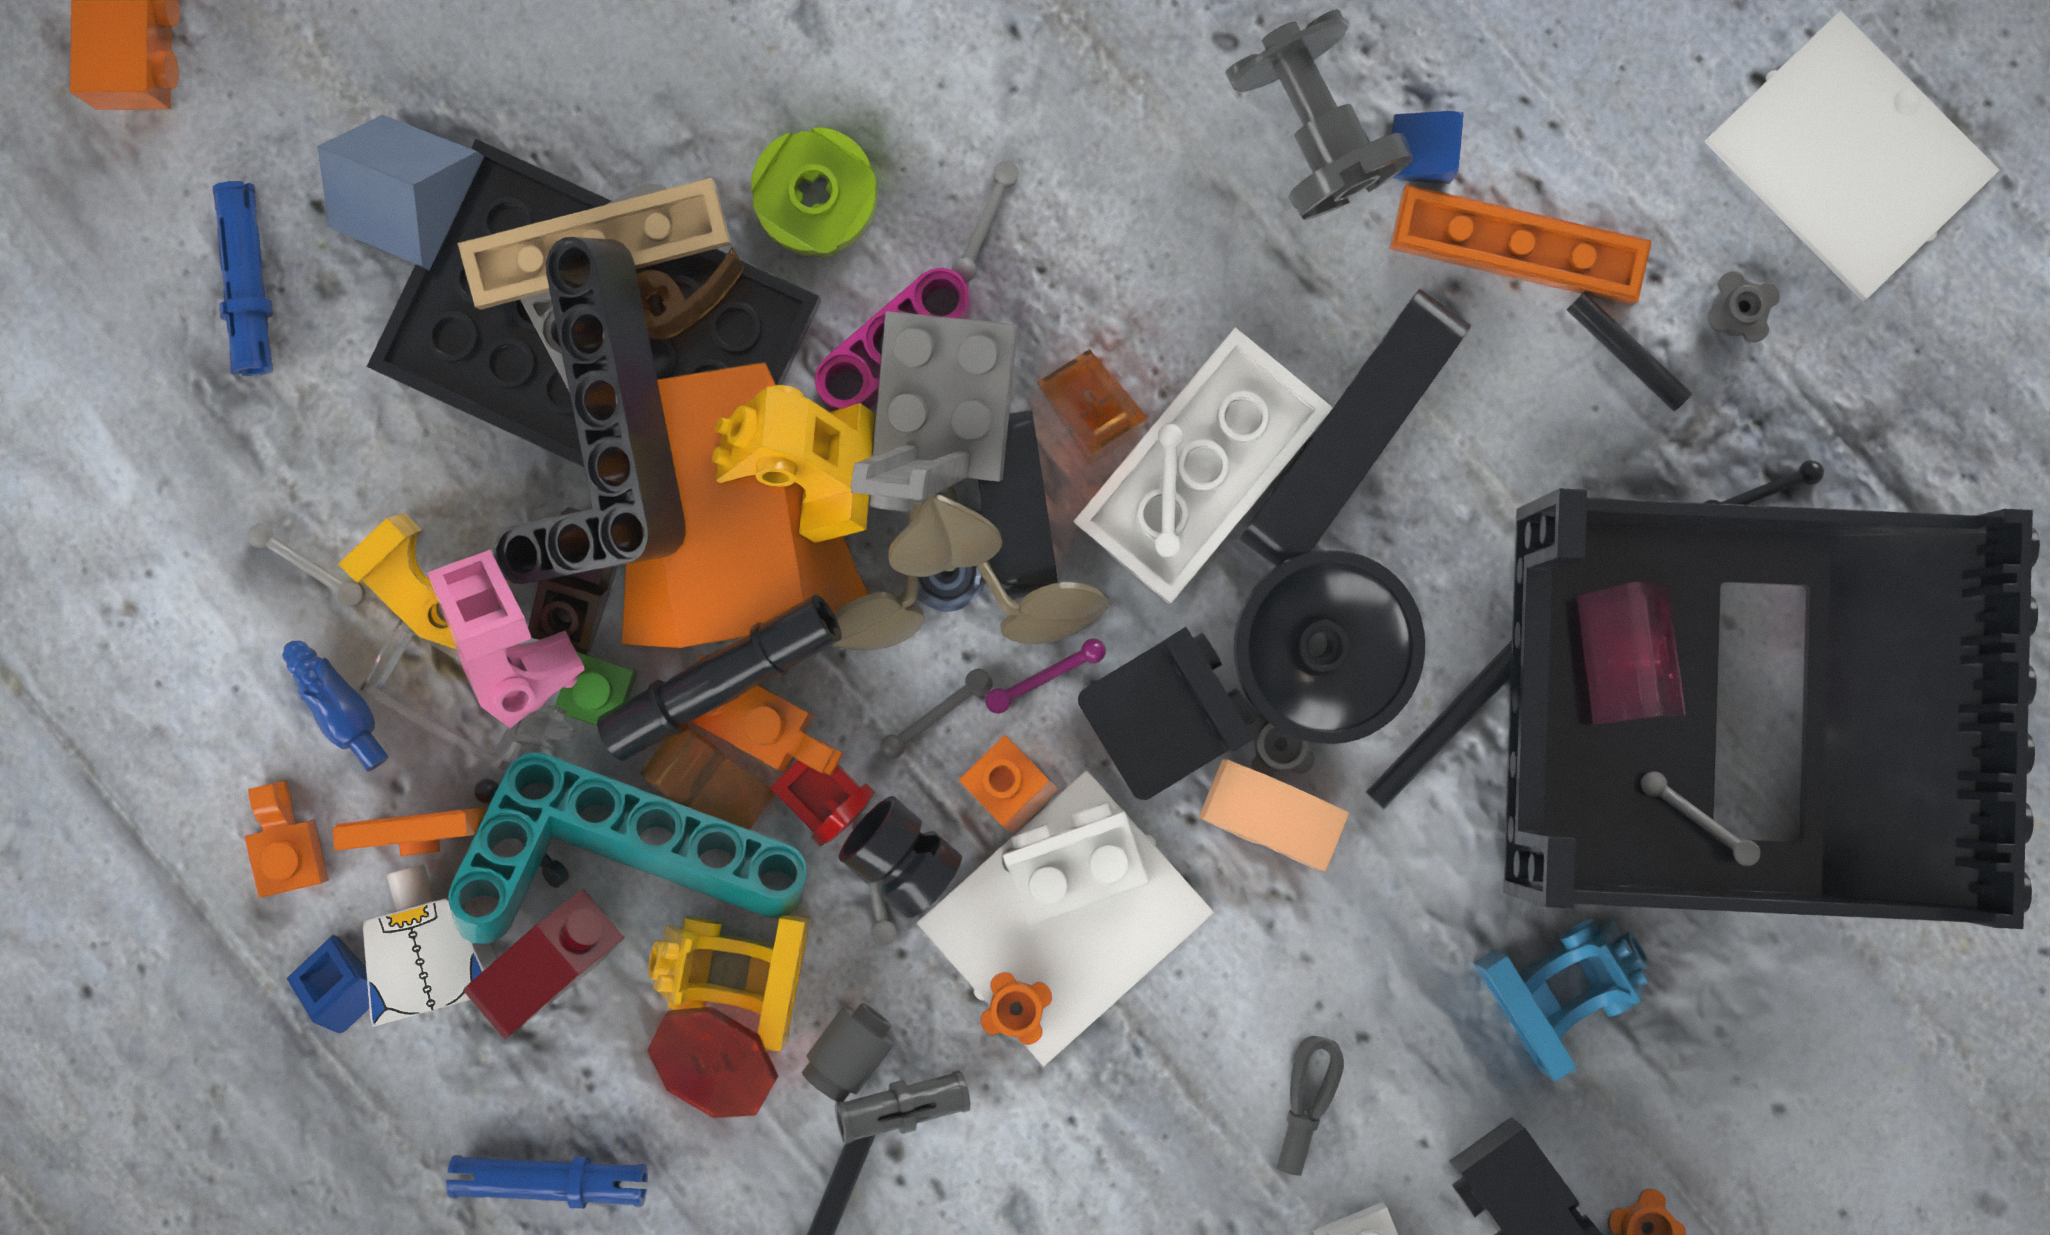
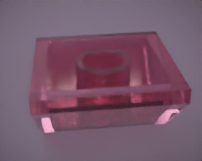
[1577,581,1686,725]

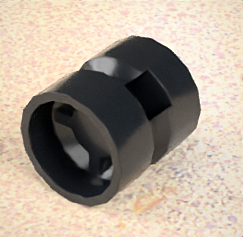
[838,796,962,918]

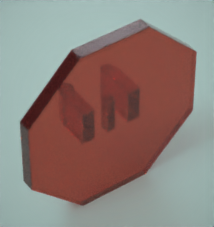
[647,1006,779,1118]

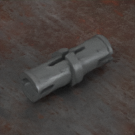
[834,1070,971,1144]

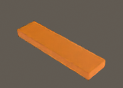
[1389,184,1652,306]

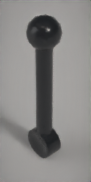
[1703,460,1824,505]
[474,779,569,888]

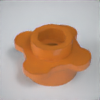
[980,972,1052,1045]
[1608,1189,1686,1235]

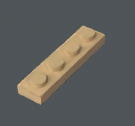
[458,178,731,310]

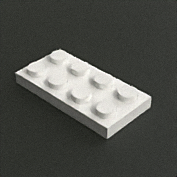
[1073,327,1333,605]

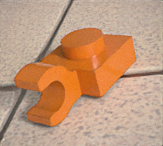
[244,780,329,898]

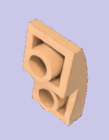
[1198,759,1349,872]

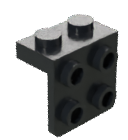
[1078,627,1256,800]

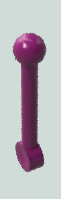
[985,638,1106,714]

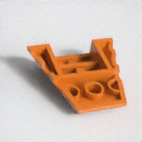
[621,362,869,648]

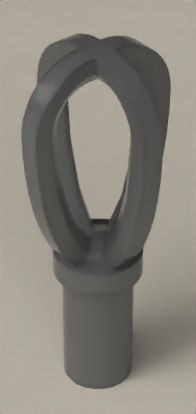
[1277,1036,1344,1176]

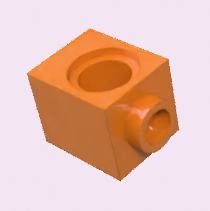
[959,735,1060,835]

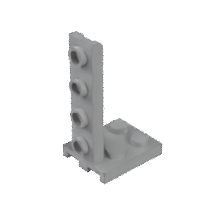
[851,311,1018,511]

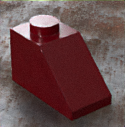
[463,889,625,1040]

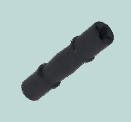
[597,594,842,761]

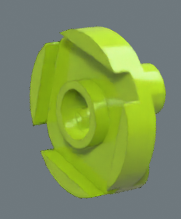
[751,127,878,258]

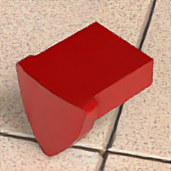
[770,760,875,847]

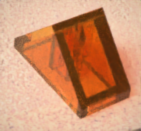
[1037,349,1146,465]

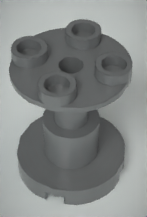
[1225,9,1413,220]

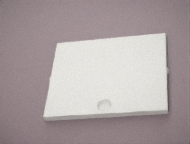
[1704,10,2000,301]
[917,770,1214,1067]

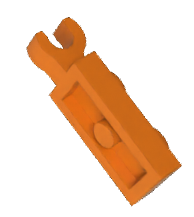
[691,654,844,776]

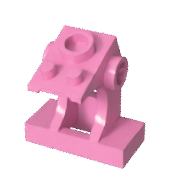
[427,550,585,728]

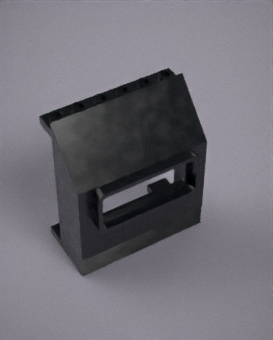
[1503,488,2040,929]

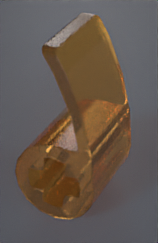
[637,247,744,339]
[639,726,775,830]

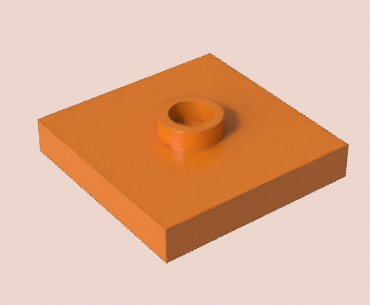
[332,807,488,856]

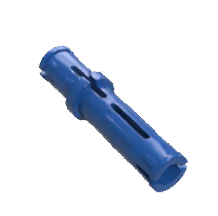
[212,181,273,376]
[446,1155,648,1209]

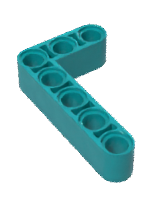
[448,752,807,944]

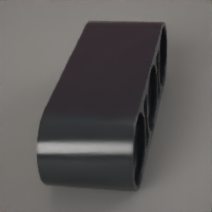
[978,410,1058,601]

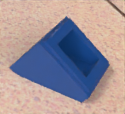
[1392,111,1464,184]
[286,935,369,1033]

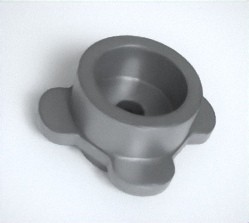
[1707,271,1780,343]

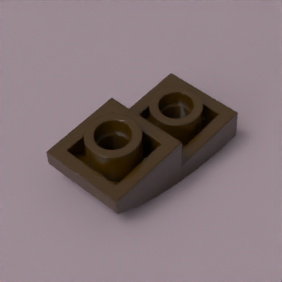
[528,507,618,655]

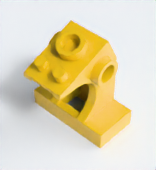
[712,385,876,543]
[338,512,510,650]
[648,914,811,1052]

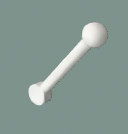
[1155,424,1184,558]

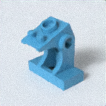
[1473,919,1650,1082]

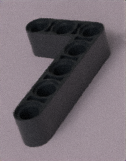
[494,237,686,584]

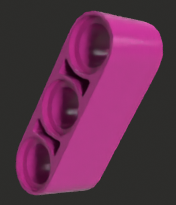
[814,268,971,411]

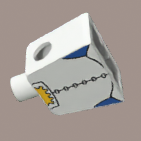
[363,864,497,1027]

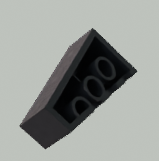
[1449,1117,1603,1235]

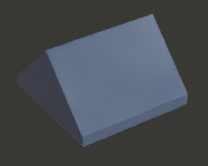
[317,115,484,270]

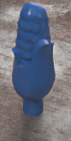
[282,640,389,772]

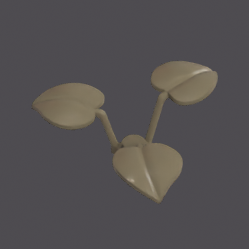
[832,486,1111,650]

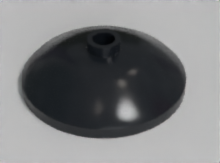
[1233,550,1425,744]

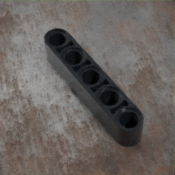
[1239,289,1471,566]

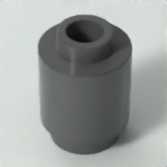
[802,1003,895,1102]

